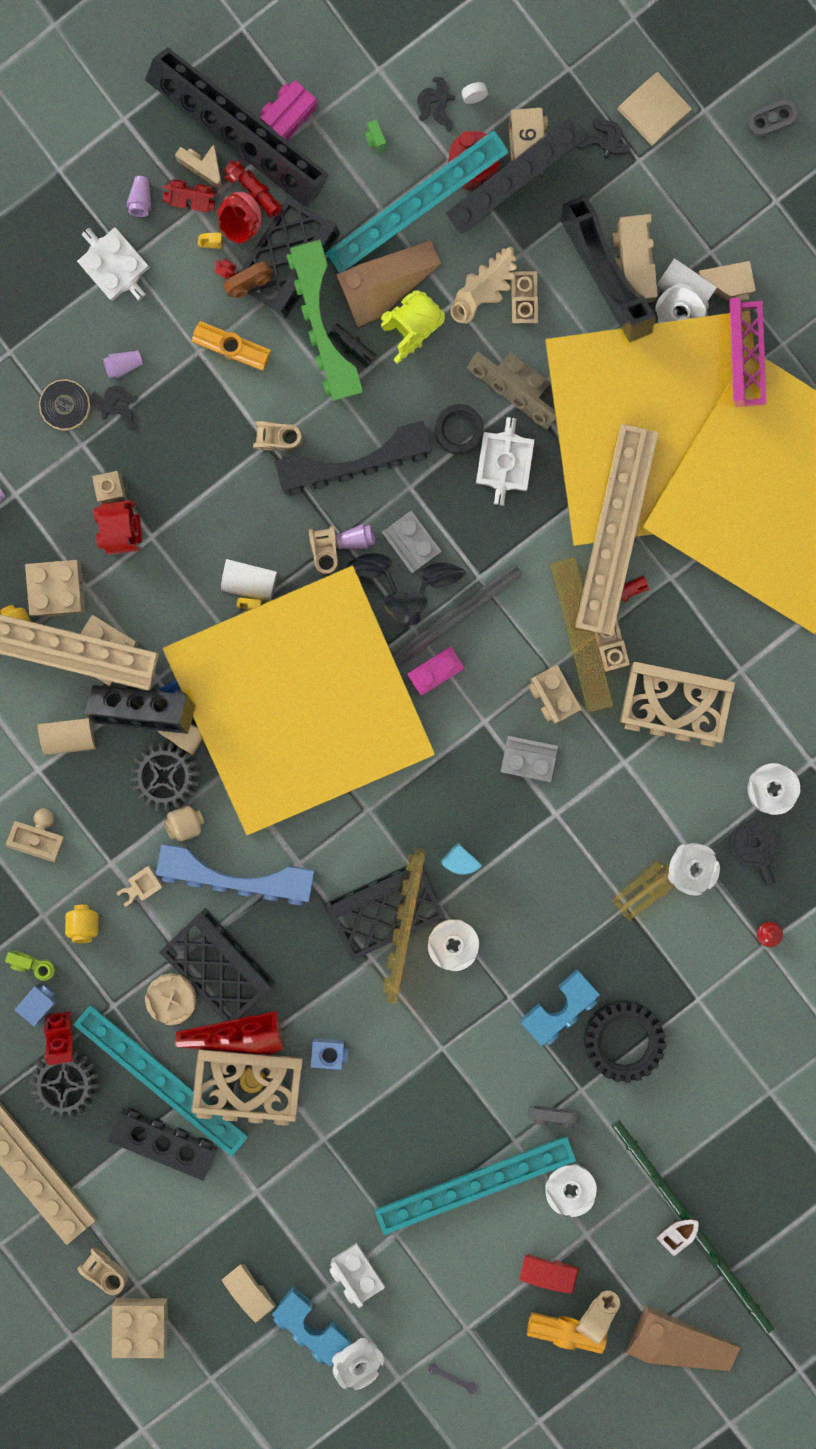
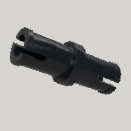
[327,323,377,368]

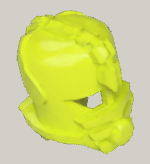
[381,291,445,364]

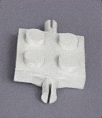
[77,227,150,301]
[476,417,534,506]

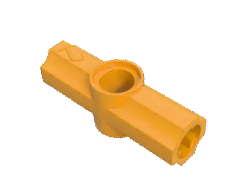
[192,321,272,371]
[527,1312,608,1354]

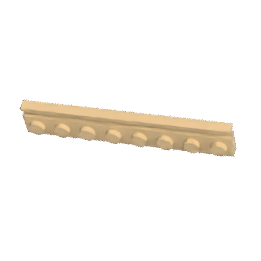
[575,424,659,636]
[0,614,159,690]
[0,1103,97,1245]

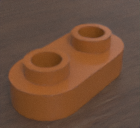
[223,261,273,299]

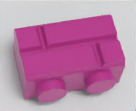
[260,80,318,141]
[407,647,465,696]

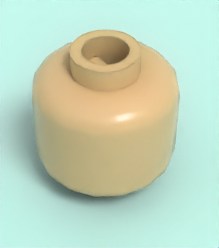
[164,805,204,843]

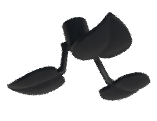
[347,553,466,626]

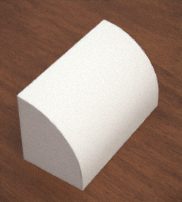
[657,258,717,311]
[221,559,278,602]

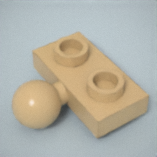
[6,808,64,863]

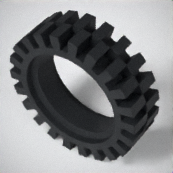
[584,1000,666,1083]

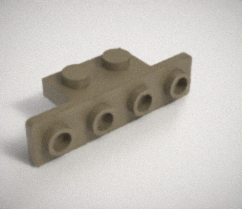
[467,352,556,429]

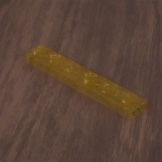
[550,557,613,713]
[383,848,425,1004]

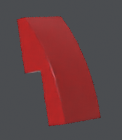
[44,1011,73,1066]
[519,1254,579,1294]

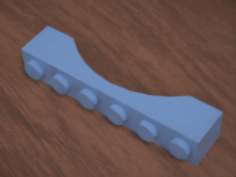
[156,844,315,905]

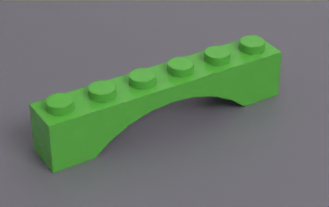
[287,240,363,401]

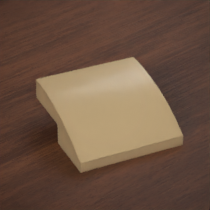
[618,72,692,146]

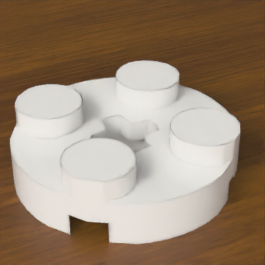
[656,283,709,323]
[747,763,800,815]
[668,843,720,896]
[428,919,479,971]
[545,1163,597,1217]
[332,1338,384,1390]

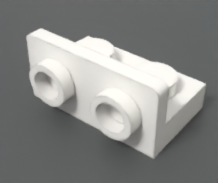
[329,1243,385,1308]

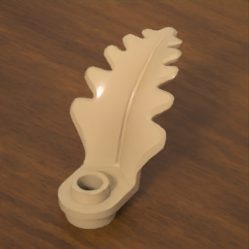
[451,247,517,323]

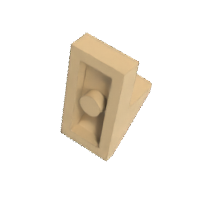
[175,145,222,191]

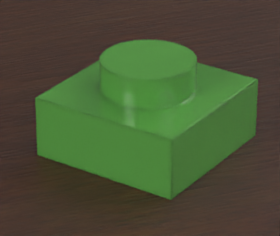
[364,119,387,154]

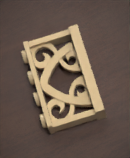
[619,662,735,747]
[191,1049,302,1125]

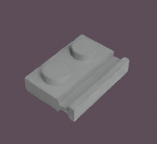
[381,510,442,574]
[500,736,558,782]

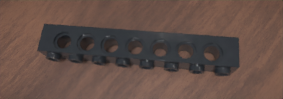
[145,47,329,207]

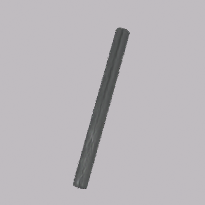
[392,564,522,667]

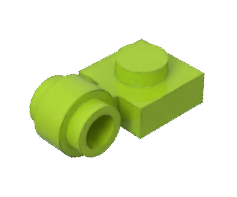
[5,950,56,981]

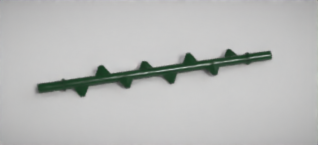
[611,1120,774,1334]

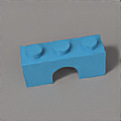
[520,969,599,1046]
[272,1286,351,1367]

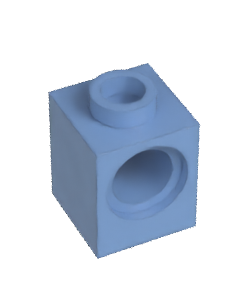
[15,984,58,1026]
[311,1038,349,1070]

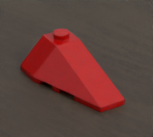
[175,1011,283,1055]

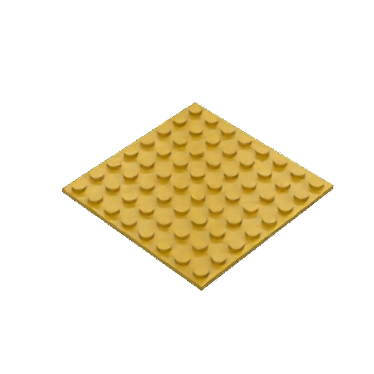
[545,310,754,546]
[642,349,816,634]
[162,565,435,835]

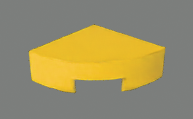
[197,233,224,249]
[236,598,263,610]

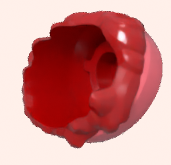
[217,192,262,244]

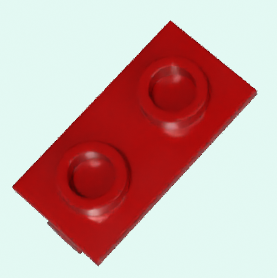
[163,179,218,213]

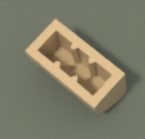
[37,718,96,755]

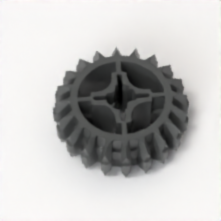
[130,742,200,811]
[29,1051,100,1119]

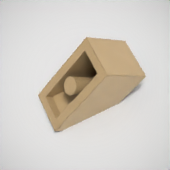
[698,261,756,303]

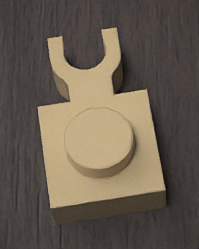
[116,865,165,907]

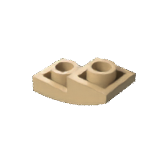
[511,271,538,323]
[593,618,630,672]
[222,1264,276,1323]

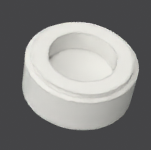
[461,82,488,104]

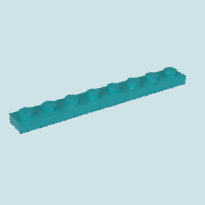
[326,130,509,273]
[74,1004,249,1157]
[375,1136,576,1235]

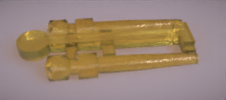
[612,861,675,921]

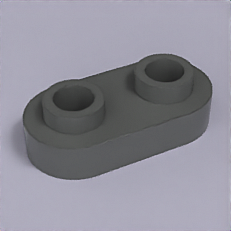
[747,99,798,137]
[528,1106,581,1128]

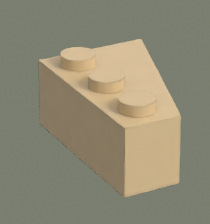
[611,214,657,303]

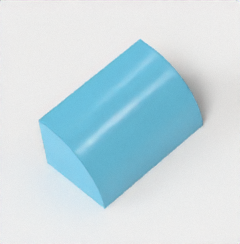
[441,843,482,874]

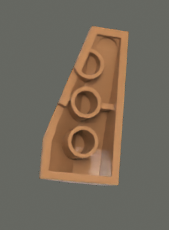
[337,240,441,328]
[625,1305,740,1371]

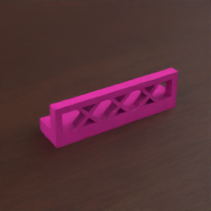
[730,298,767,407]

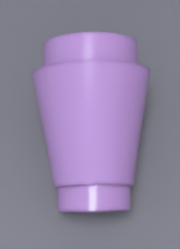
[126,176,152,217]
[103,350,143,379]
[336,524,375,550]

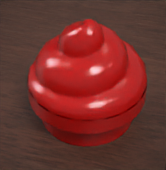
[757,921,783,947]

